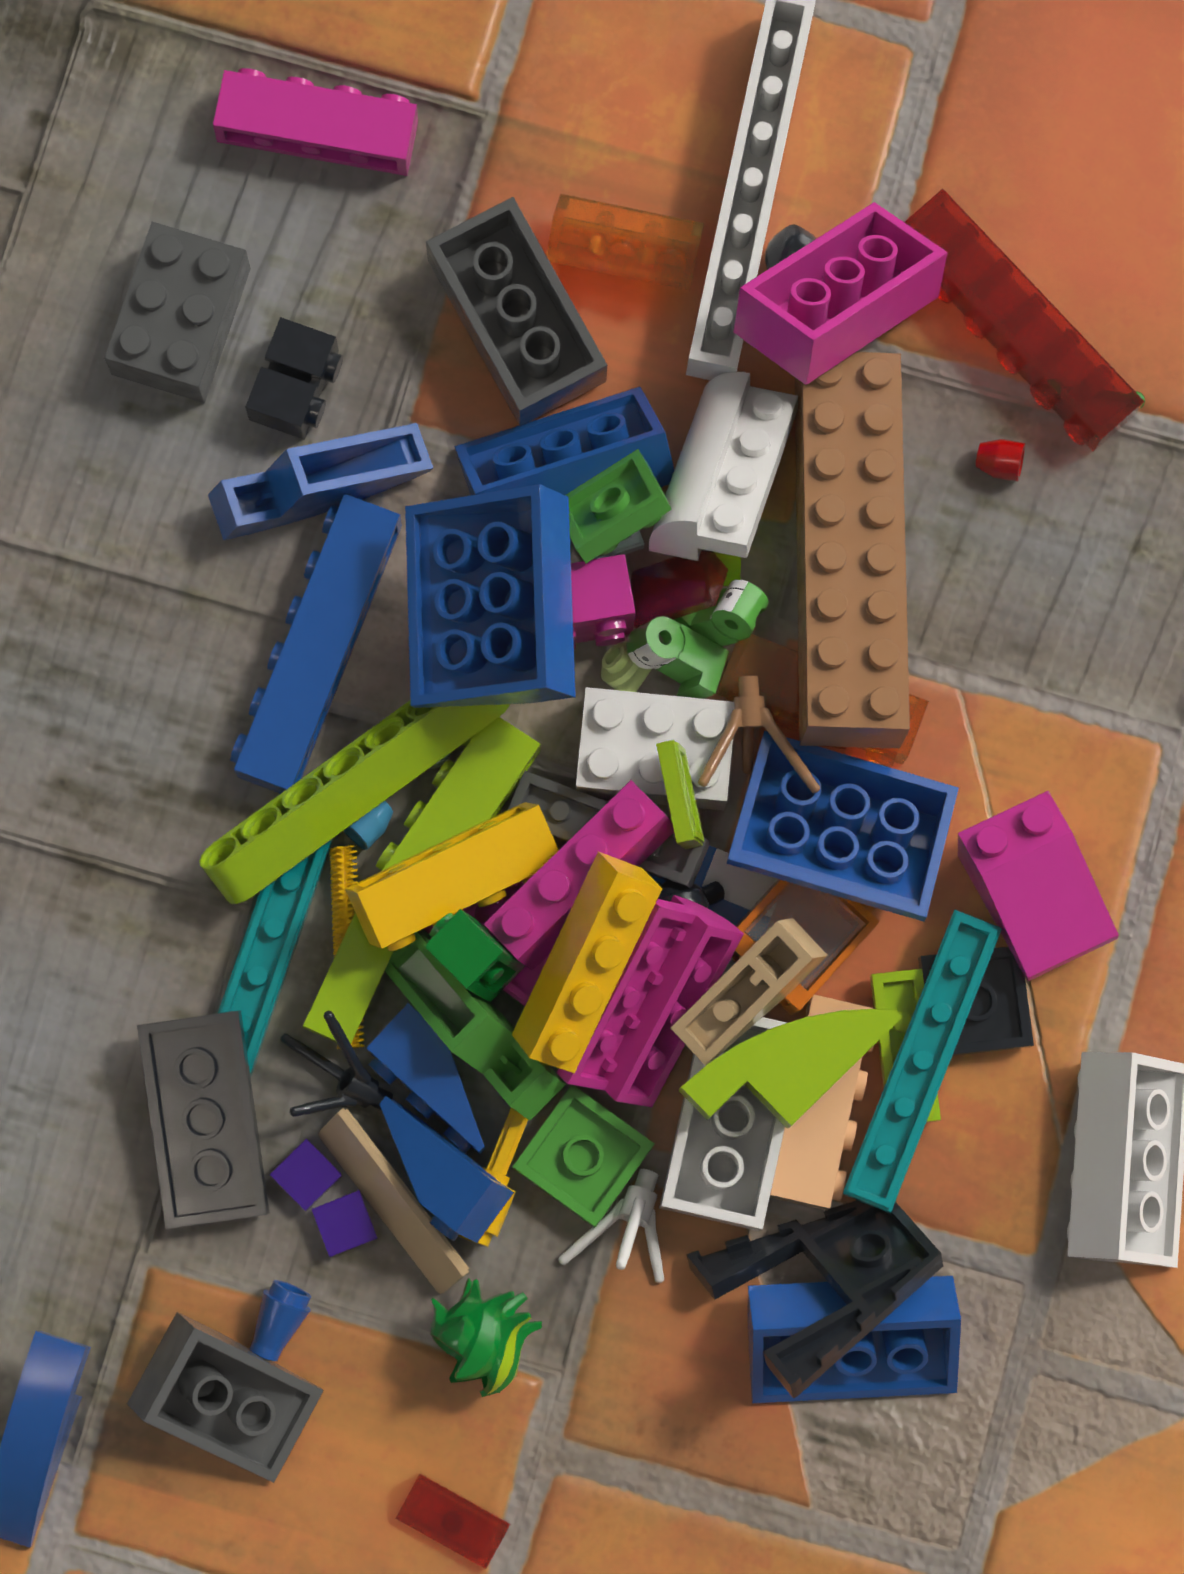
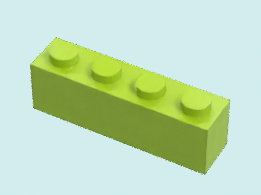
[375,717,541,871]

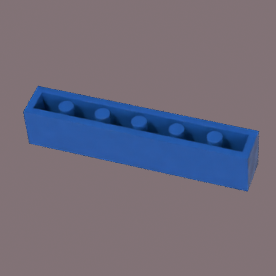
[230,493,402,794]

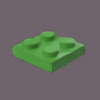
[566,449,672,564]
[512,1085,655,1228]

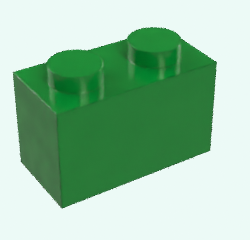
[424,909,525,1002]

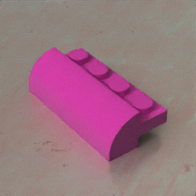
[557,895,744,1107]

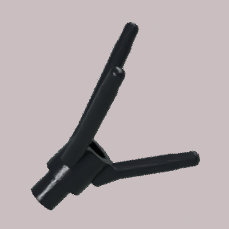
[280,1011,393,1117]

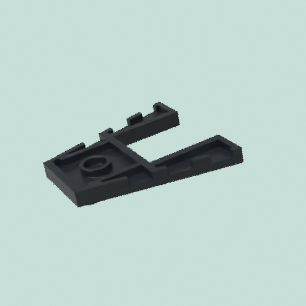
[686,1200,943,1398]

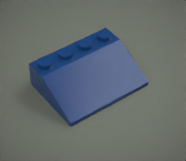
[405,484,576,708]
[726,731,959,922]

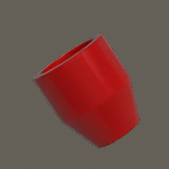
[975,439,1026,482]

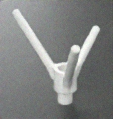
[558,1169,664,1283]

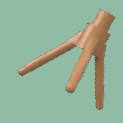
[698,676,820,793]

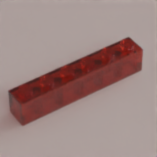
[904,188,1144,452]

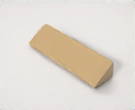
[319,1108,470,1294]

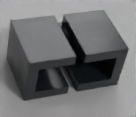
[245,317,343,440]

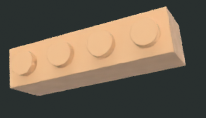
[770,995,874,1210]

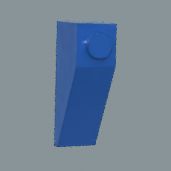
[380,1096,514,1243]

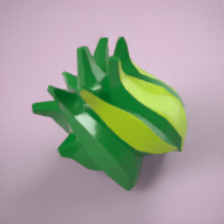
[430,1278,542,1397]

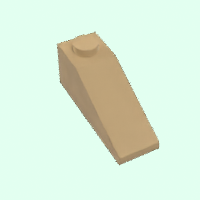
[671,918,828,1066]

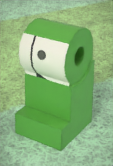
[670,580,769,647]
[626,616,729,699]

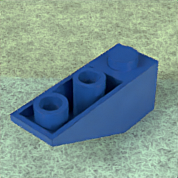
[366,1003,485,1154]

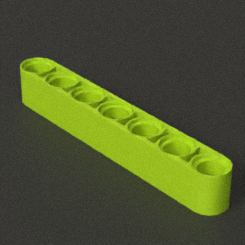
[199,700,510,904]

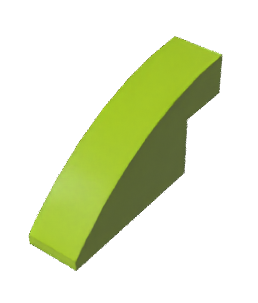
[678,1009,902,1129]

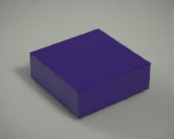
[270,1139,343,1212]
[311,1190,378,1257]

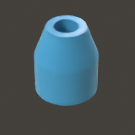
[343,801,393,850]

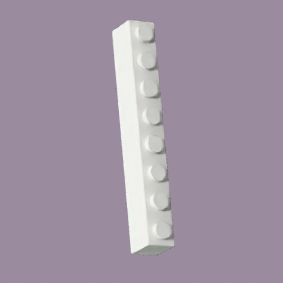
[686,0,816,380]

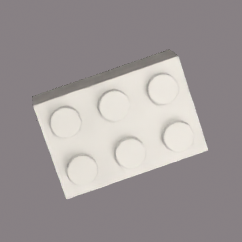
[575,687,735,811]

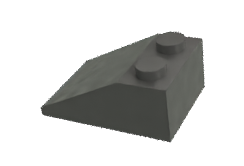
[127,1312,324,1483]

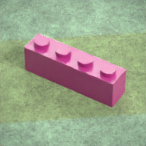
[213,68,418,176]
[484,780,674,970]

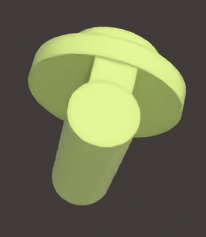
[601,642,652,692]

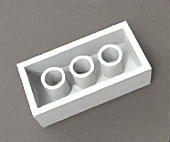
[659,1017,787,1231]

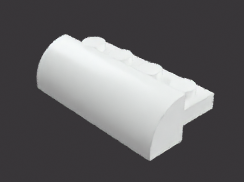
[649,372,798,561]

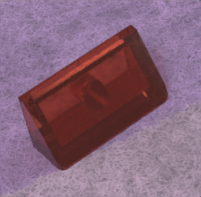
[631,549,728,628]
[395,1472,511,1569]

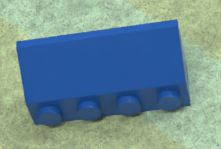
[454,387,674,495]
[748,1276,961,1403]

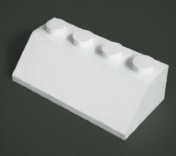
[1067,1052,1184,1268]

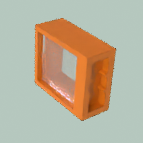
[731,879,880,1015]

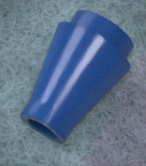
[249,1280,311,1361]

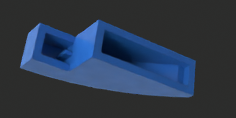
[208,423,433,540]
[0,1331,91,1548]

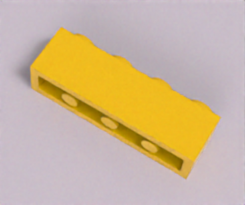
[345,802,559,951]
[512,851,662,1073]

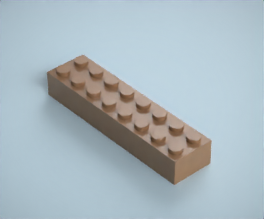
[795,352,910,749]

